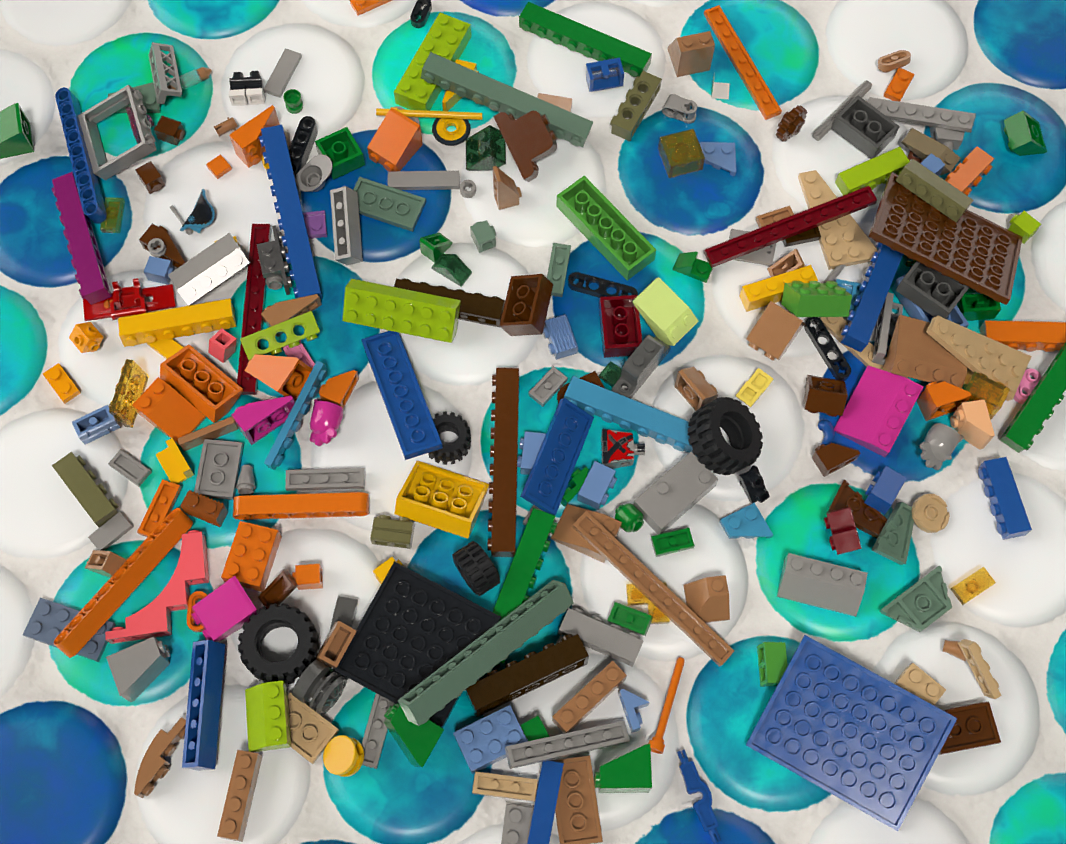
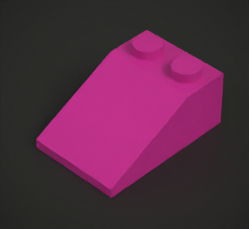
[231,396,295,445]

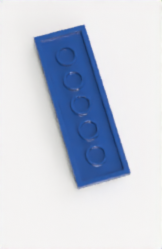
[521,398,594,515]

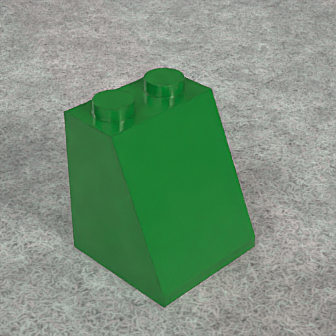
[0,103,34,159]
[384,704,444,767]
[594,744,652,793]

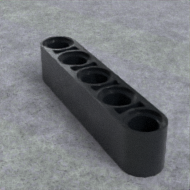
[289,116,318,177]

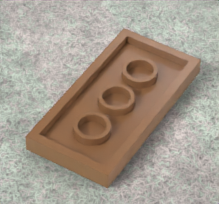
[553,755,603,844]

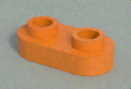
[187,591,207,632]

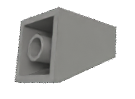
[106,636,171,702]

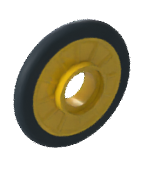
[432,118,471,146]

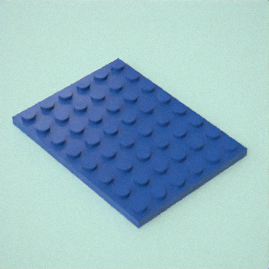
[746,635,957,831]

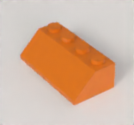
[160,344,243,423]

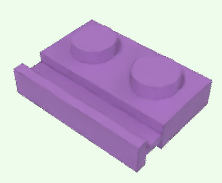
[303,210,327,239]

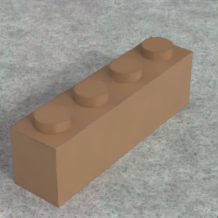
[552,660,627,734]
[217,750,262,842]

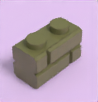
[370,515,415,549]

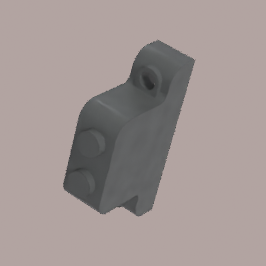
[611,335,671,399]

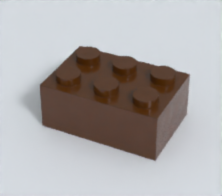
[499,274,553,336]

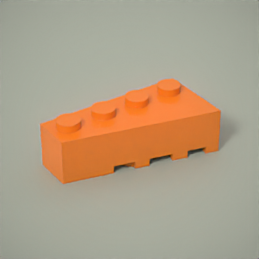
[945,146,995,196]

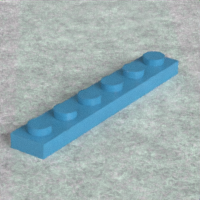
[264,361,327,470]

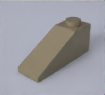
[901,128,960,176]

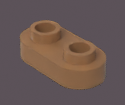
[878,50,911,72]

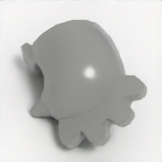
[920,423,964,470]

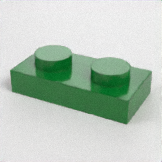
[651,528,695,557]
[607,602,653,636]

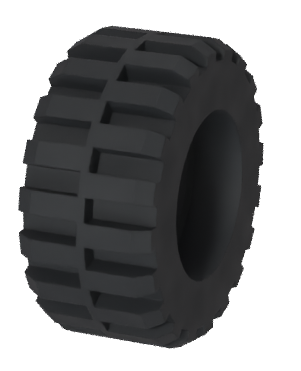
[688,397,763,475]
[238,603,320,684]

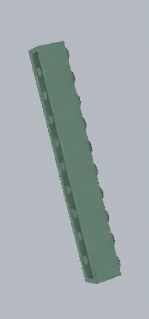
[421,52,593,147]
[398,580,574,726]

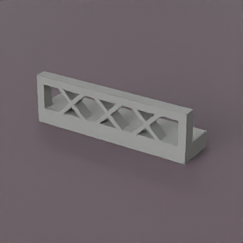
[148,42,182,104]
[872,292,903,365]

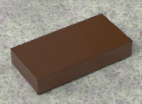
[258,570,298,609]

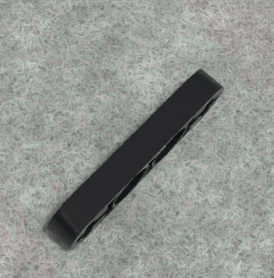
[568,272,638,298]
[804,317,851,381]

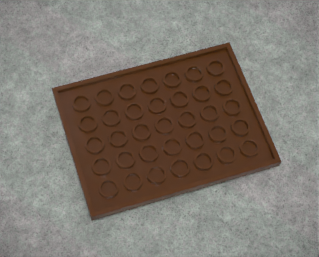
[868,172,1023,305]

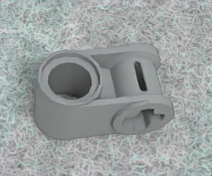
[662,94,697,124]

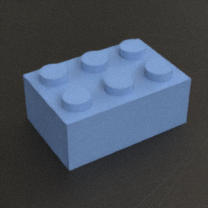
[453,705,528,774]

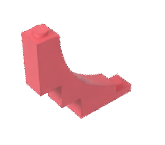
[105,530,209,644]

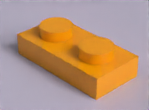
[43,363,81,404]

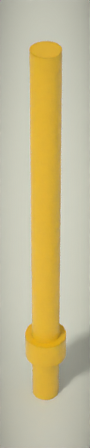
[376,107,482,120]

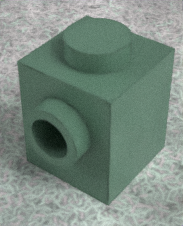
[470,220,496,253]

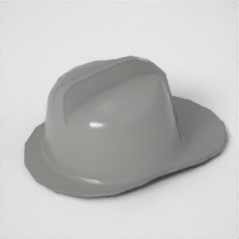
[295,154,332,192]

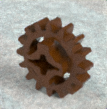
[776,105,808,142]

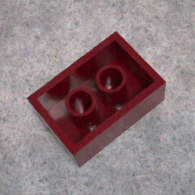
[599,295,642,358]

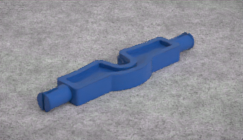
[677,749,721,844]

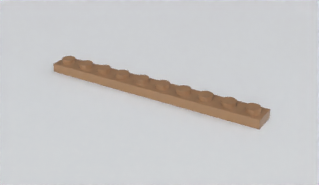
[572,511,734,667]

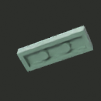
[547,243,571,297]

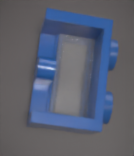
[586,58,624,92]

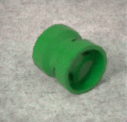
[283,89,303,114]

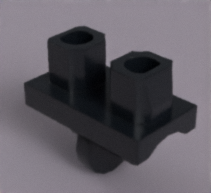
[739,465,770,504]

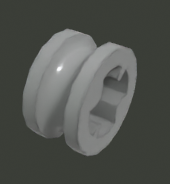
[460,180,476,198]
[148,238,166,257]

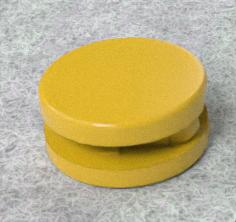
[323,735,364,777]

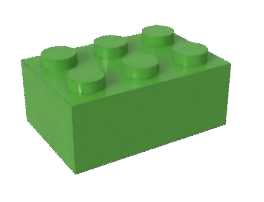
[781,281,852,317]

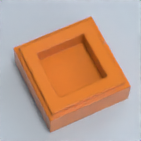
[206,155,232,179]

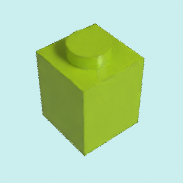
[1008,211,1041,244]

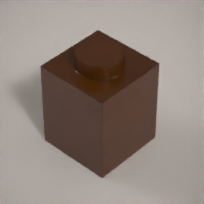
[154,116,185,146]
[135,161,166,194]

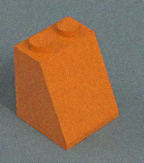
[367,107,423,172]
[244,354,312,402]

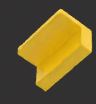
[156,438,194,485]

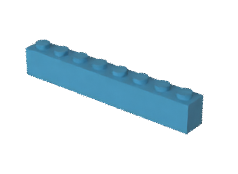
[564,376,698,458]

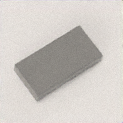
[108,449,152,487]
[88,512,133,551]

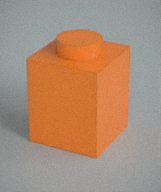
[292,564,323,590]

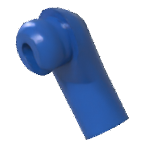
[818,420,835,446]

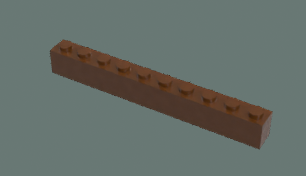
[487,368,519,557]

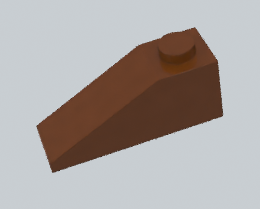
[139,223,185,268]

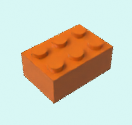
[221,521,282,592]

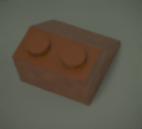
[804,375,848,417]

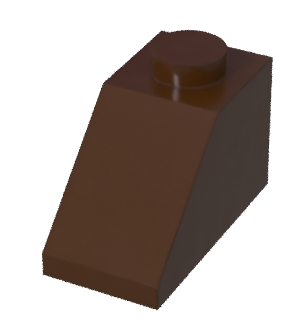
[812,443,861,477]

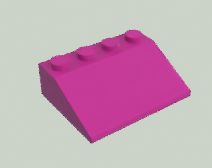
[834,365,924,457]

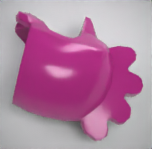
[310,399,343,446]

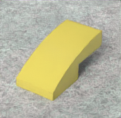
[735,368,774,408]

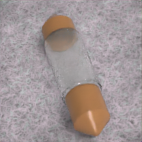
[167,67,212,96]

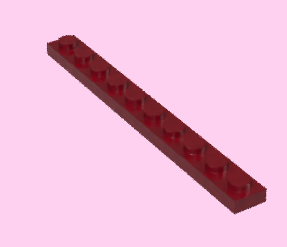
[704,186,877,268]
[237,224,271,395]

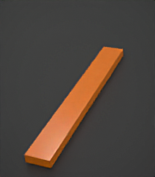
[704,5,782,120]

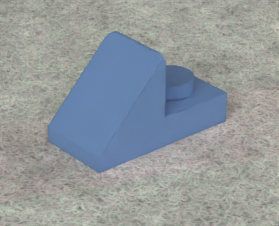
[618,689,649,733]

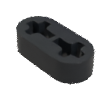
[410,0,432,28]

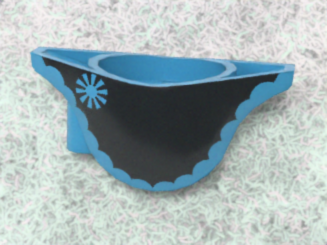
[180,189,215,233]

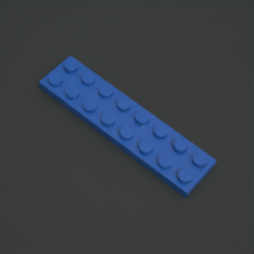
[361,331,443,460]

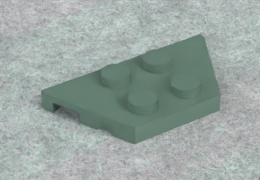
[880,565,952,632]

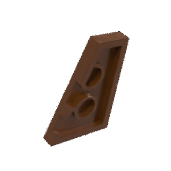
[827,479,888,538]

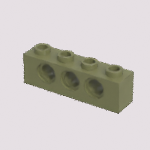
[610,71,662,141]

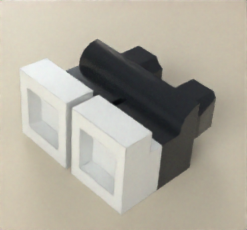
[229,71,265,106]

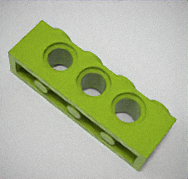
[240,311,320,361]

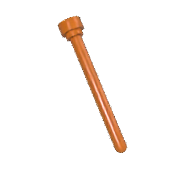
[648,657,685,754]

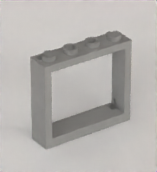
[78,85,156,180]

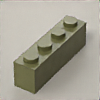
[896,159,974,222]
[52,452,119,528]

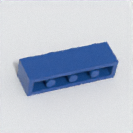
[978,457,1032,540]

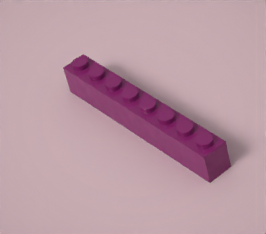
[52,172,112,305]

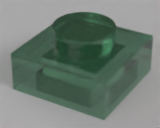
[599,361,622,388]

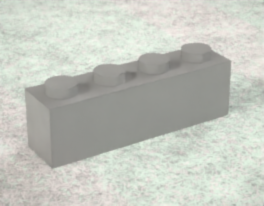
[330,186,363,265]
[558,608,643,667]

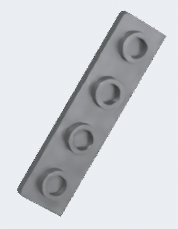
[257,225,292,295]

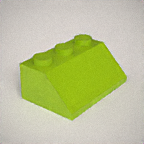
[245,681,291,752]

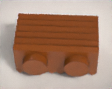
[181,490,228,527]

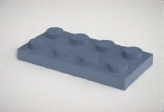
[23,597,116,662]

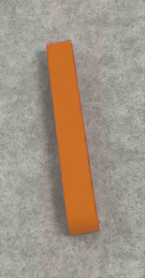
[53,508,193,658]

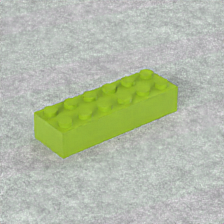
[394,13,471,111]
[342,279,461,343]

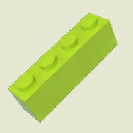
[835,147,910,196]

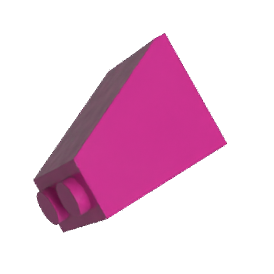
[191,576,257,642]

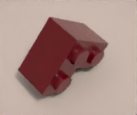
[824,506,861,555]

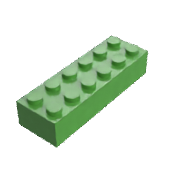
[556,175,656,281]

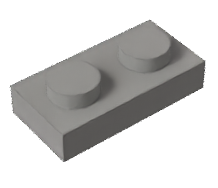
[528,366,568,407]

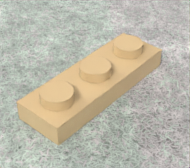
[958,639,1002,699]
[472,771,538,802]

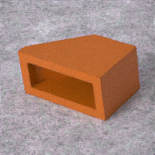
[319,370,359,409]

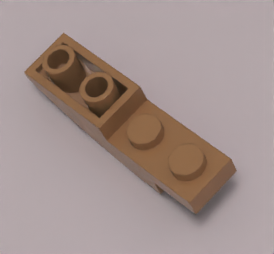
[134,717,186,798]

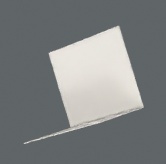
[711,72,730,100]

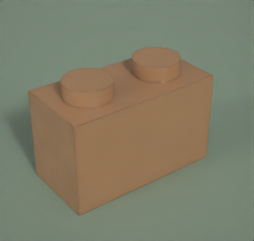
[315,621,357,668]

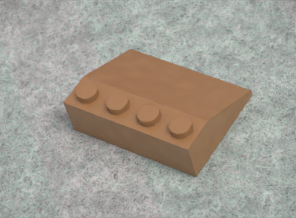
[883,315,968,389]

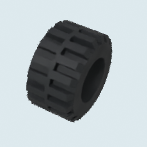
[426,411,471,465]
[452,541,500,596]

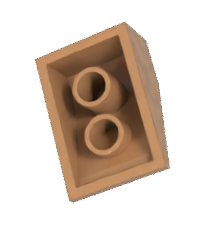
[551,504,622,563]

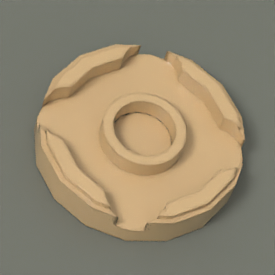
[911,494,950,533]

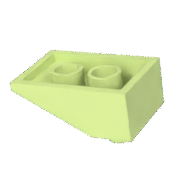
[632,277,699,346]

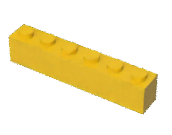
[118,298,236,347]

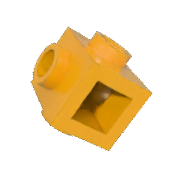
[69,322,104,353]

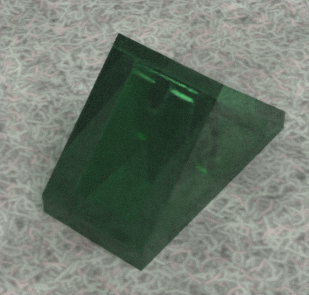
[431,254,472,287]

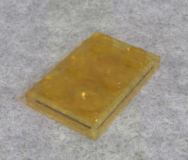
[109,359,149,428]

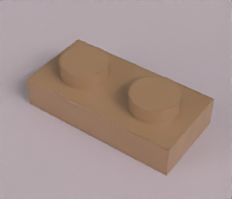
[756,206,794,228]

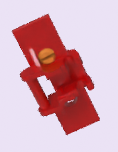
[83,278,176,321]

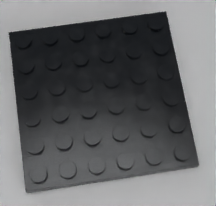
[334,561,501,728]

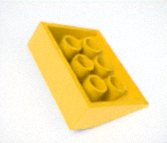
[394,461,489,539]

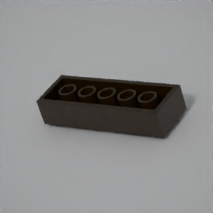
[465,634,589,717]

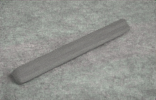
[812,80,872,141]

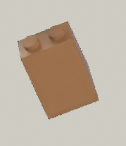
[668,31,715,77]
[746,301,805,361]

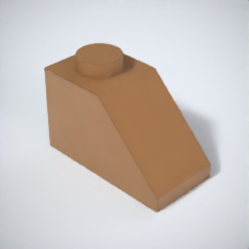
[85,550,127,578]

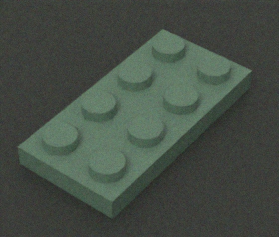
[353,177,426,232]

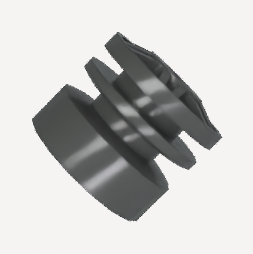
[292,659,347,716]

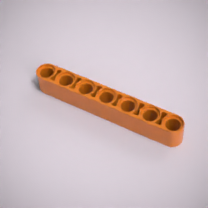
[233,492,369,520]

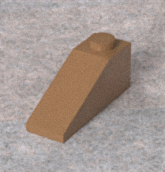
[493,166,522,210]
[261,294,322,337]

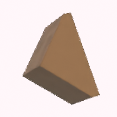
[767,249,805,277]

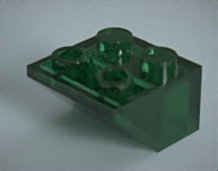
[466,125,506,171]

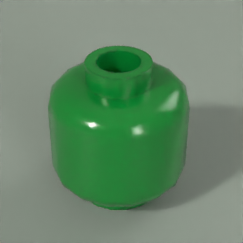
[615,503,644,533]

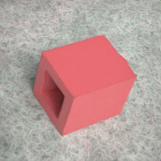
[208,328,237,363]

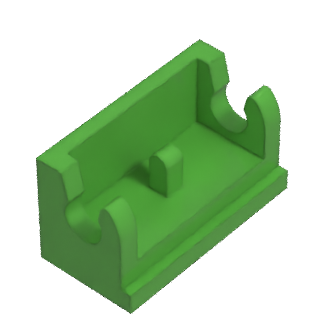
[757,642,787,687]

